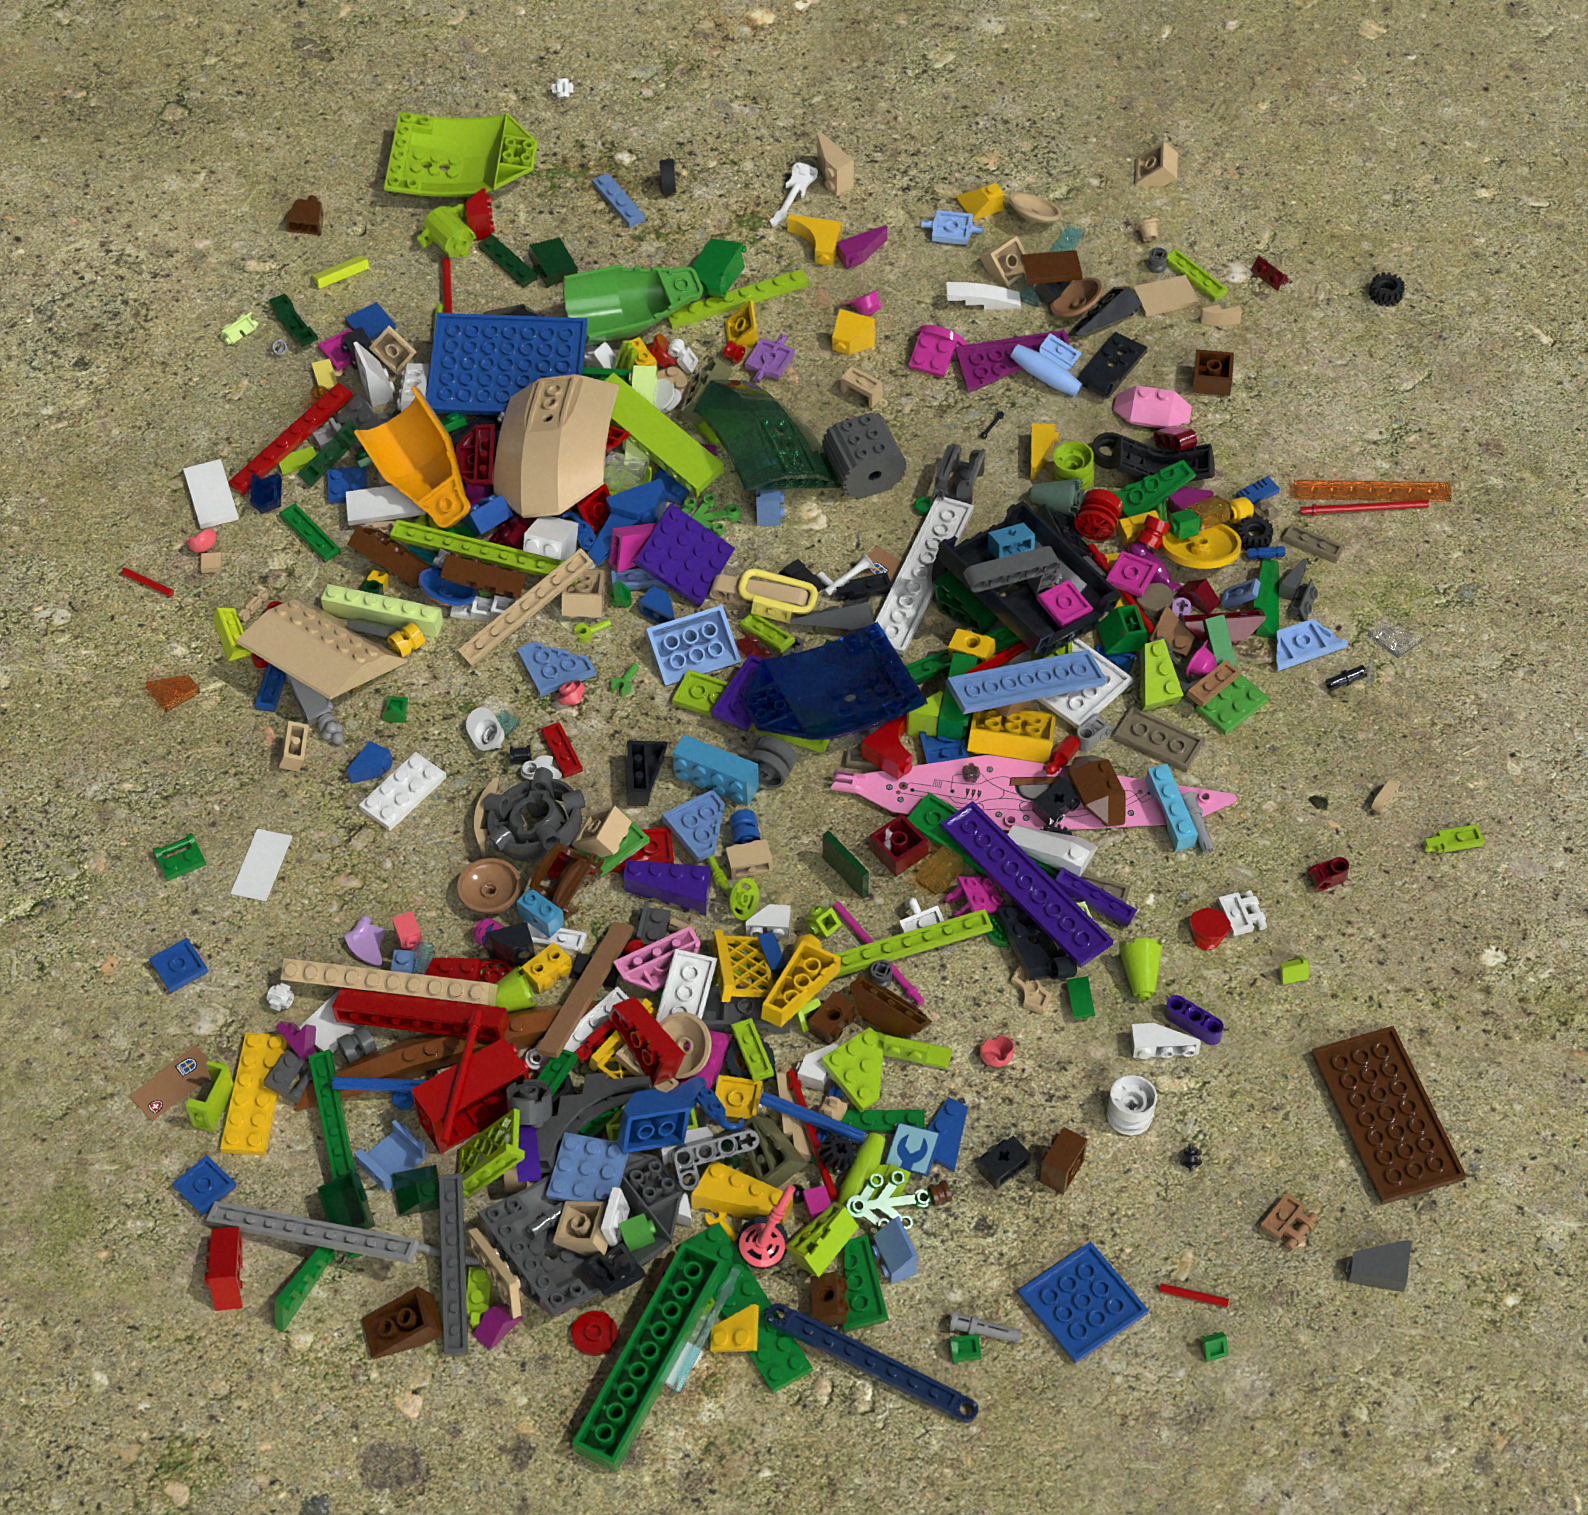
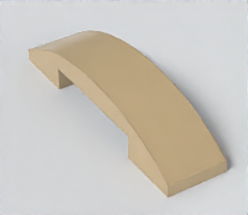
[474,778,501,858]

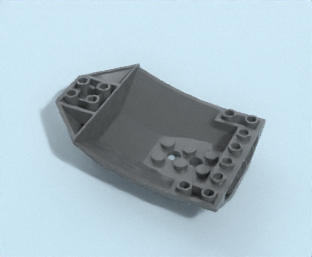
[477,1151,683,1317]

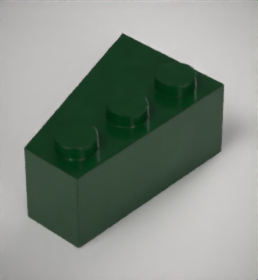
[933,570,999,635]

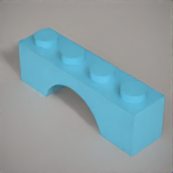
[1145,764,1198,852]

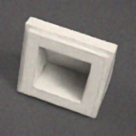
[676,1193,692,1227]

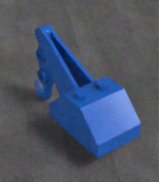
[557,478,667,565]
[617,1076,745,1154]

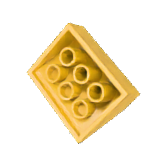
[967,708,1056,764]

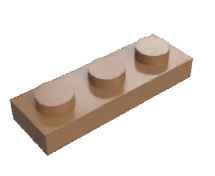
[1186,660,1241,707]

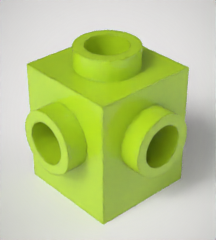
[804,905,842,937]

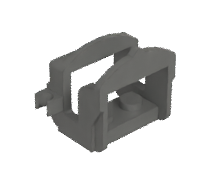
[933,443,986,505]

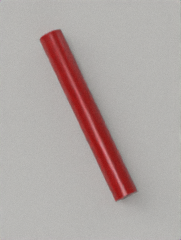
[121,567,174,597]
[1159,1283,1229,1308]

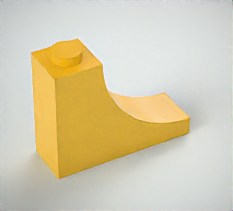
[787,214,842,266]

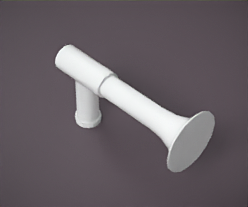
[817,553,874,597]

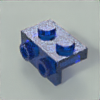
[250,473,282,514]

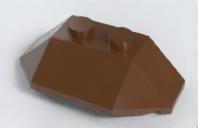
[1067,755,1126,827]
[849,976,932,1037]

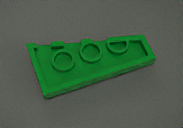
[1112,460,1196,517]
[843,1234,889,1333]
[275,1246,336,1332]

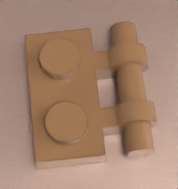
[1260,1193,1318,1250]

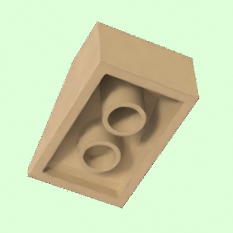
[817,131,854,196]
[561,570,605,619]

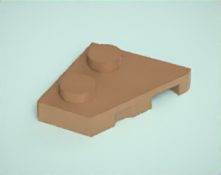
[1150,606,1195,658]

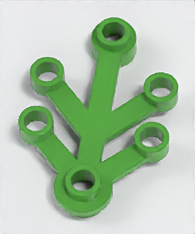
[682,493,741,536]

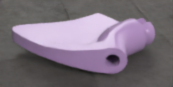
[344,915,386,968]

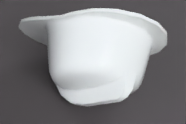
[466,707,505,751]

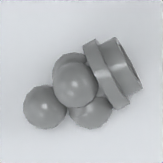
[317,713,344,745]

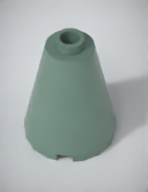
[1028,478,1084,518]

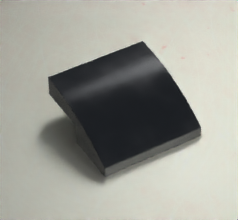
[581,1243,647,1295]

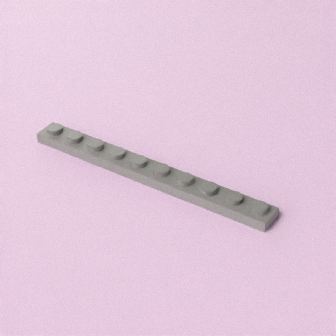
[206,1201,419,1264]

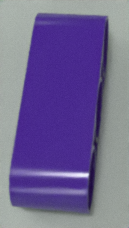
[1165,995,1224,1045]

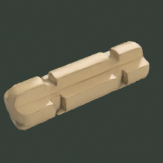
[237,589,269,622]

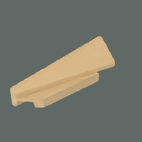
[775,1065,814,1161]

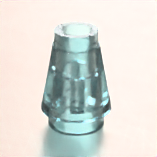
[412,942,435,975]

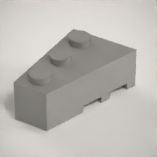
[285,673,333,726]

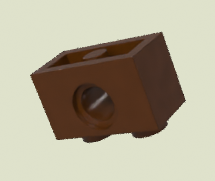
[808,991,856,1045]
[810,1271,849,1326]

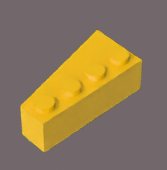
[761,940,841,1028]
[691,1160,793,1226]

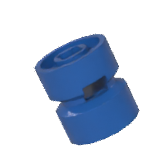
[729,810,761,844]

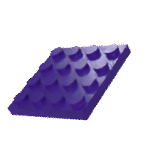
[633,503,735,608]

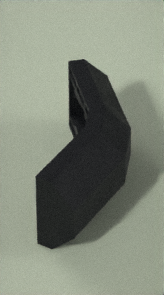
[1111,435,1215,482]

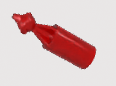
[1043,735,1080,775]

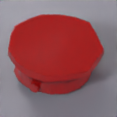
[646,334,679,368]
[1190,907,1231,950]

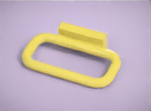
[738,568,818,624]

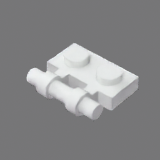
[1218,890,1267,937]

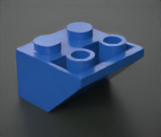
[460,494,513,536]

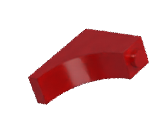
[861,711,912,780]

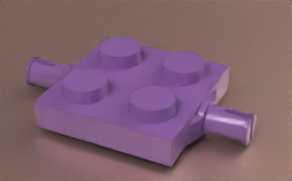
[745,334,795,383]

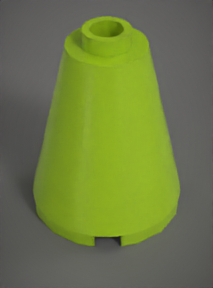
[1119,938,1162,1001]
[495,966,538,1013]

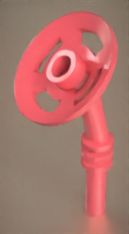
[739,1184,796,1268]

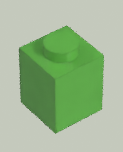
[618,1213,657,1252]

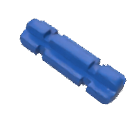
[1246,546,1286,559]

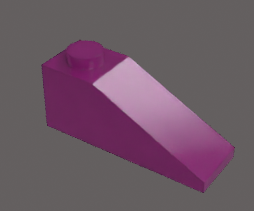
[837,225,888,269]

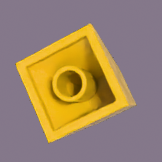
[955,183,1005,222]
[832,309,875,355]

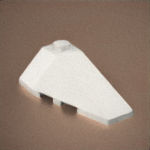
[1007,825,1098,877]

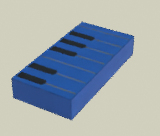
[1236,476,1280,506]

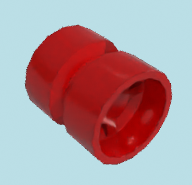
[1136,514,1171,550]

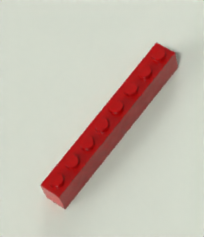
[332,988,509,1042]

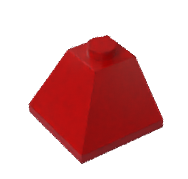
[577,483,611,534]

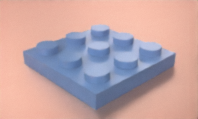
[546,1132,629,1205]

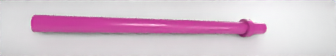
[833,902,925,1006]

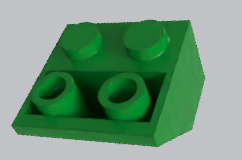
[1097,604,1147,655]

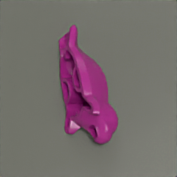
[1127,542,1182,593]

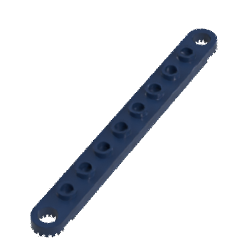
[766,1303,979,1423]

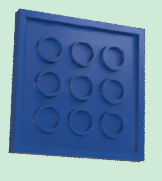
[1018,1241,1149,1364]

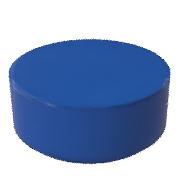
[392,1091,414,1111]

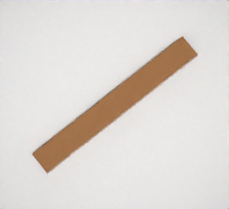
[536,922,634,1058]

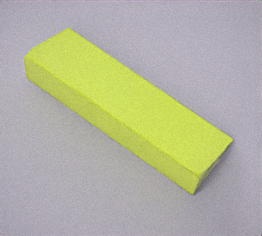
[311,255,369,289]
[212,607,252,661]

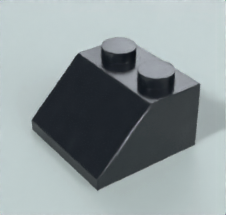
[485,922,535,969]

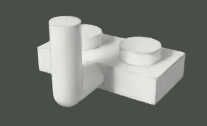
[898,897,944,933]

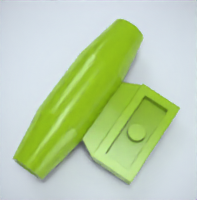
[837,1132,911,1210]

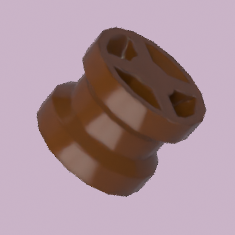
[927,1180,952,1207]

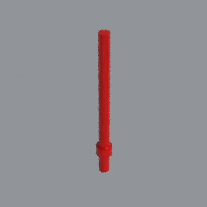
[1087,543,1155,633]

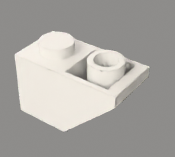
[746,904,791,939]

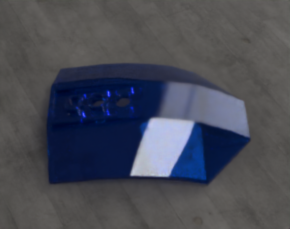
[741,622,928,740]

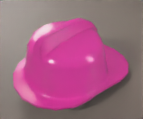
[839,287,881,316]
[1186,640,1217,678]

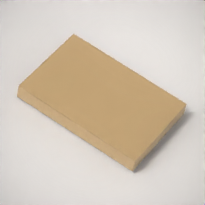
[1133,275,1198,317]

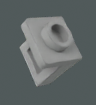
[313,417,342,449]

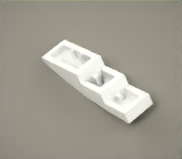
[946,282,1021,310]
[450,595,530,622]

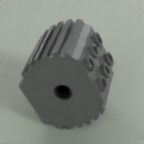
[822,412,907,500]

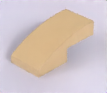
[1200,304,1242,326]

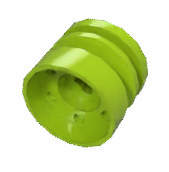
[1053,441,1094,491]

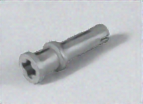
[1181,791,1215,854]
[950,1310,1022,1344]

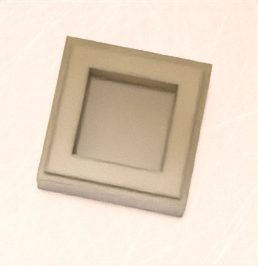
[201,552,222,573]

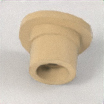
[1135,218,1160,242]

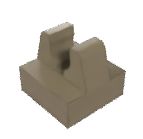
[1253,498,1279,522]

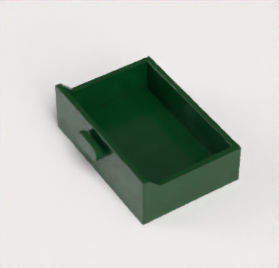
[529,237,578,288]
[317,1169,376,1230]

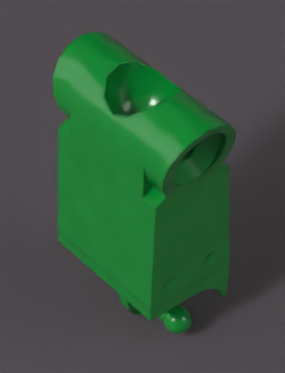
[691,238,747,298]

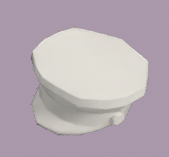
[655,379,681,414]

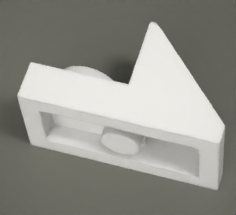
[584,342,617,368]

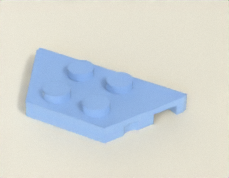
[1276,619,1348,671]

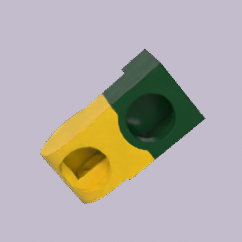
[361,570,390,595]

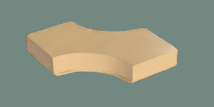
[1011,962,1052,1015]

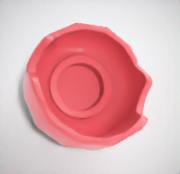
[185,528,216,553]
[980,1035,1015,1067]

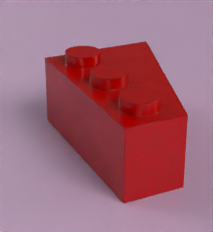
[205,1226,243,1311]

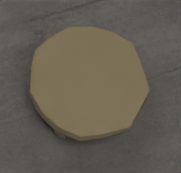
[1136,583,1174,620]

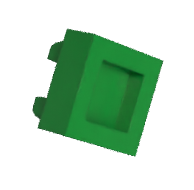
[608,580,632,608]
[1201,1331,1229,1362]

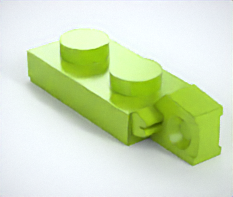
[1423,824,1485,853]
[467,1267,492,1329]

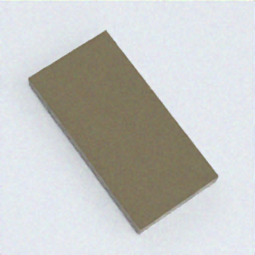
[1113,706,1205,773]

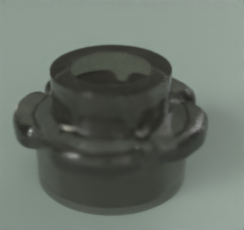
[962,762,980,783]

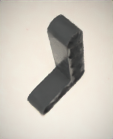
[963,546,1061,597]

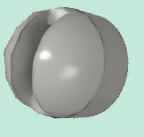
[271,340,287,355]

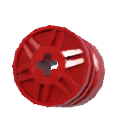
[1075,489,1123,541]

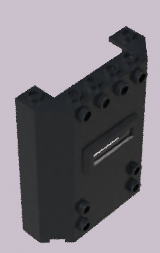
[935,501,1122,658]

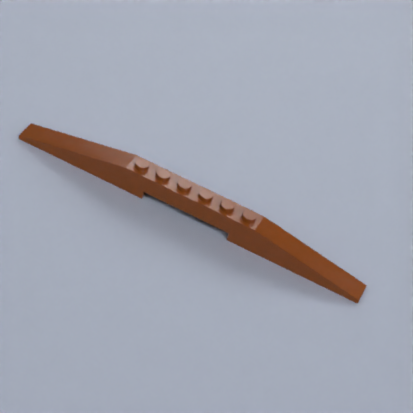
[295,997,632,1111]

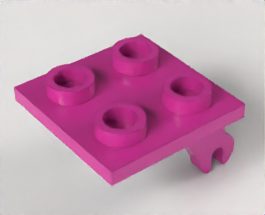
[944,877,1005,918]

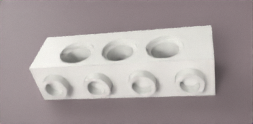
[398,363,430,412]

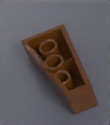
[347,524,435,589]
[439,552,526,600]

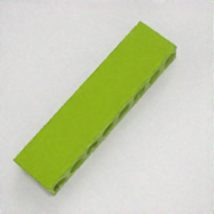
[605,373,724,498]

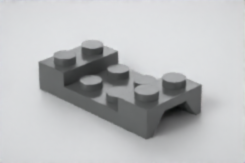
[702,986,790,1033]

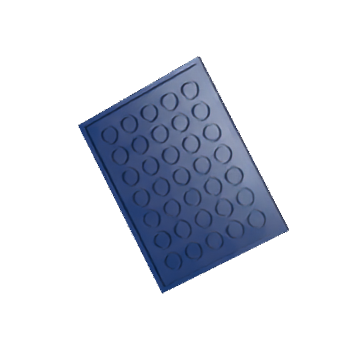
[426,313,588,415]

